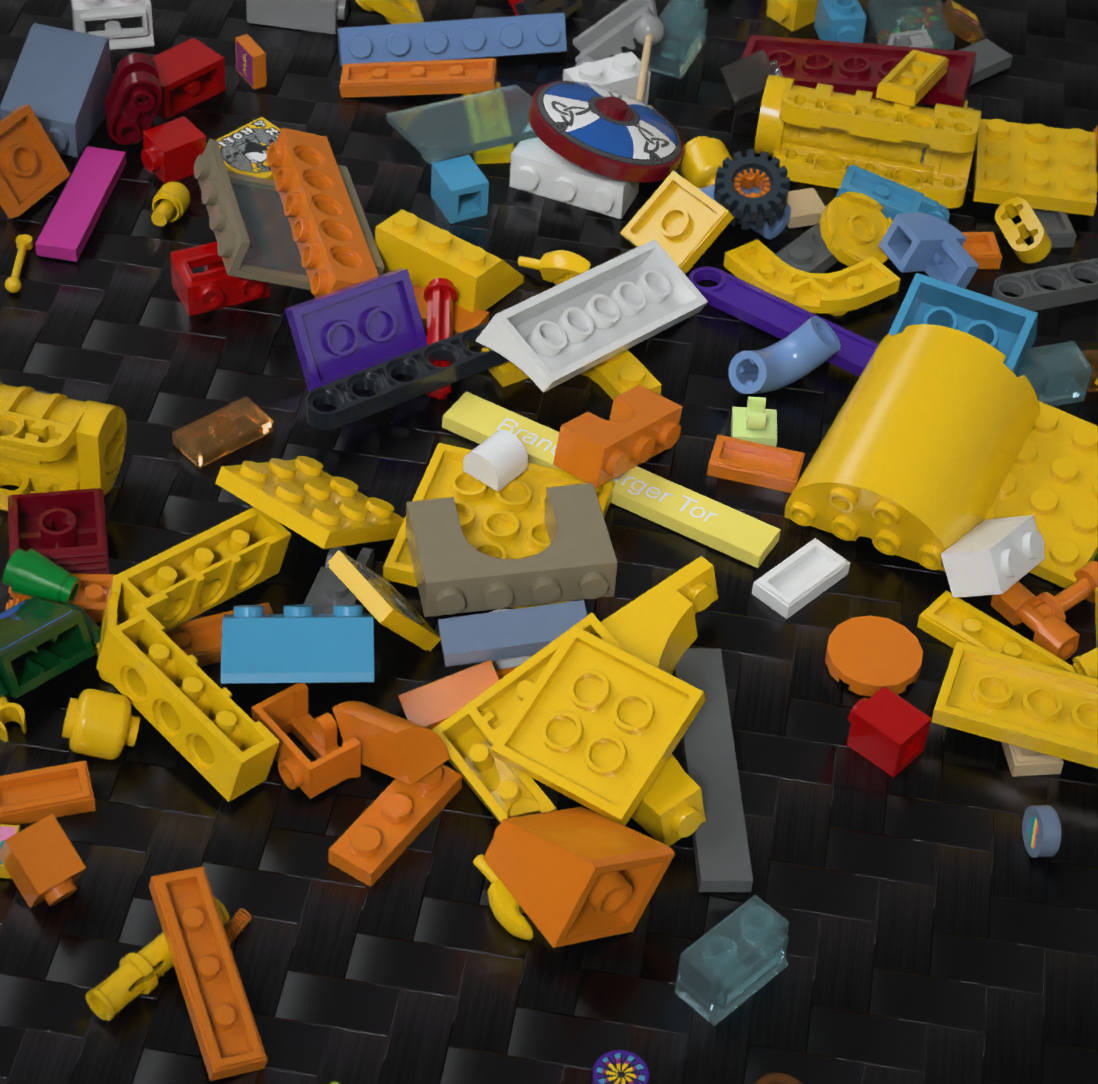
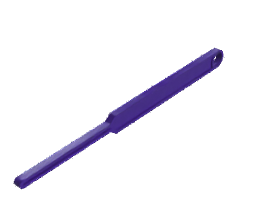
[689,266,878,377]

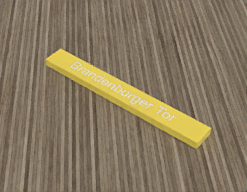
[442,391,781,568]

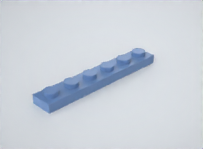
[337,13,567,67]

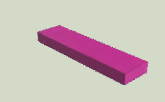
[35,146,127,262]

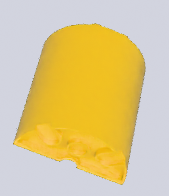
[784,324,1040,572]

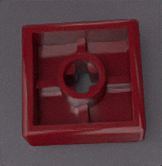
[8,488,110,574]

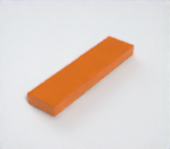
[339,58,497,98]
[149,866,267,1081]

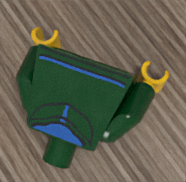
[0,597,110,742]

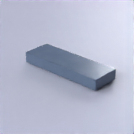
[438,600,587,667]

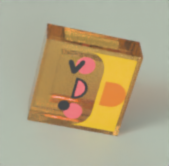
[941,0,984,44]

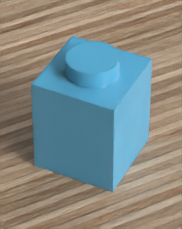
[431,155,489,224]

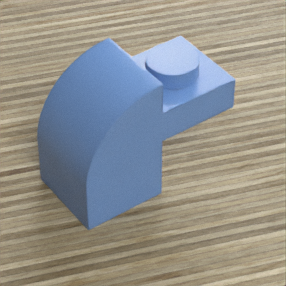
[878,213,979,288]

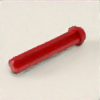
[424,278,458,400]

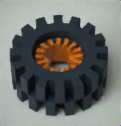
[714,150,790,230]

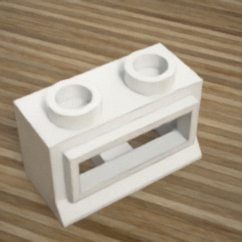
[71,0,154,50]

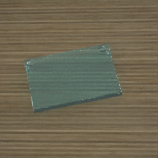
[386,85,538,164]

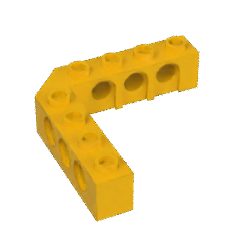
[96,507,291,802]

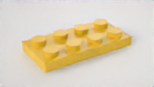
[931,641,1098,769]

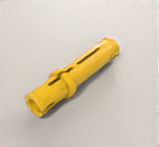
[86,897,229,1021]

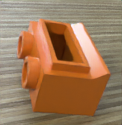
[252,683,361,799]

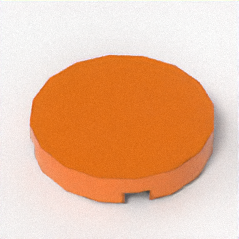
[825,615,923,697]

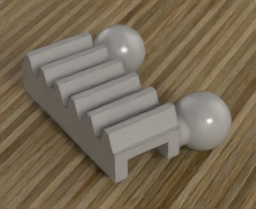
[572,0,664,66]

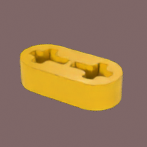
[995,197,1052,264]

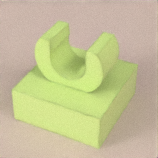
[731,396,777,447]

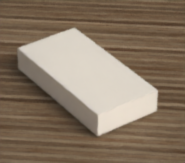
[752,538,850,619]

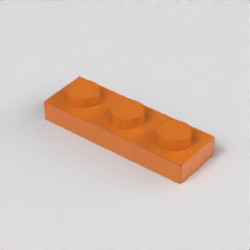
[328,764,462,887]

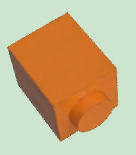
[0,813,86,908]

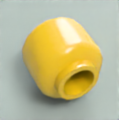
[678,136,733,189]
[62,689,140,760]

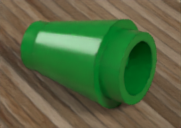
[3,548,81,604]

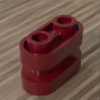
[104,53,163,145]

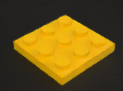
[973,119,1097,216]
[215,456,404,549]
[490,625,706,826]

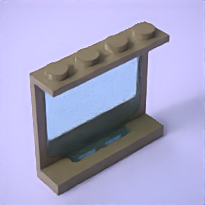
[194,139,385,290]

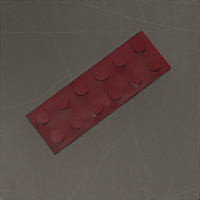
[734,35,976,107]

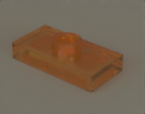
[172,396,273,468]

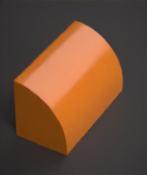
[332,701,449,785]

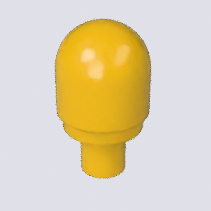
[151,181,190,227]

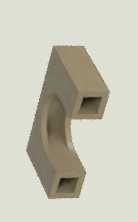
[406,483,618,617]

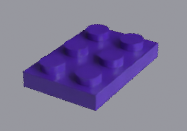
[285,269,427,392]

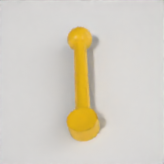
[5,234,33,293]

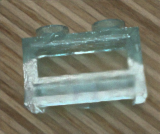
[648,0,708,79]
[675,895,789,1026]

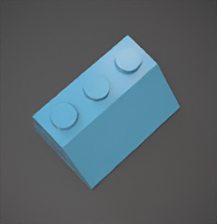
[888,272,1038,376]
[221,604,374,684]

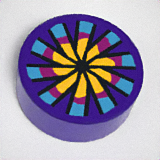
[592,1050,649,1084]

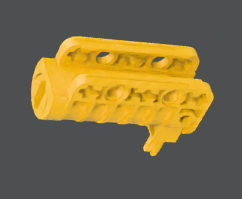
[0,381,127,511]

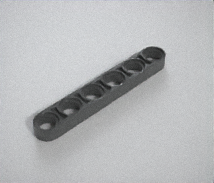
[991,258,1098,311]

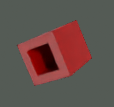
[141,116,206,184]
[846,686,932,778]

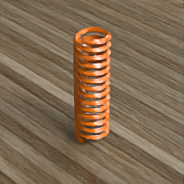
[224,909,252,945]

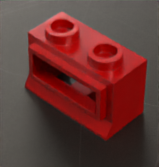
[170,233,270,316]

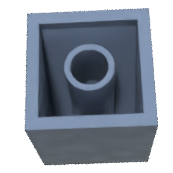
[0,23,112,157]

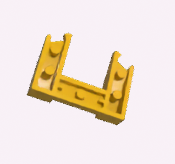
[432,613,625,823]

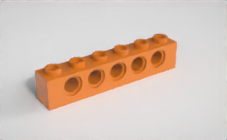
[266,127,379,298]

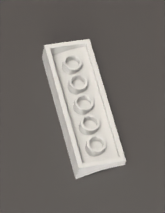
[475,239,708,393]

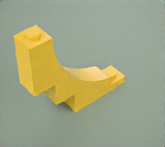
[601,556,718,847]

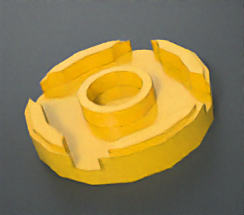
[819,191,893,267]

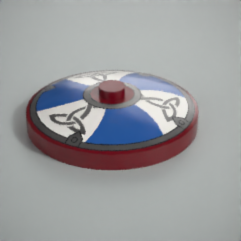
[528,81,685,182]

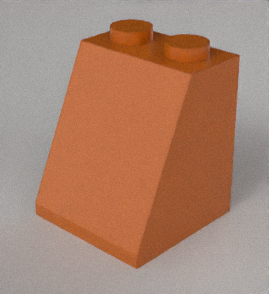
[483,807,675,948]

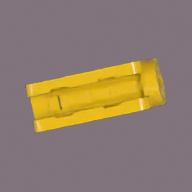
[754,75,981,208]

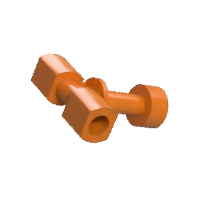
[991,561,1098,661]

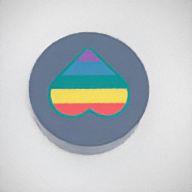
[1022,805,1061,858]

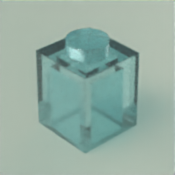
[1018,341,1092,406]

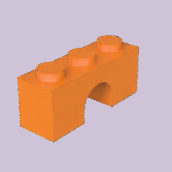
[553,385,683,488]

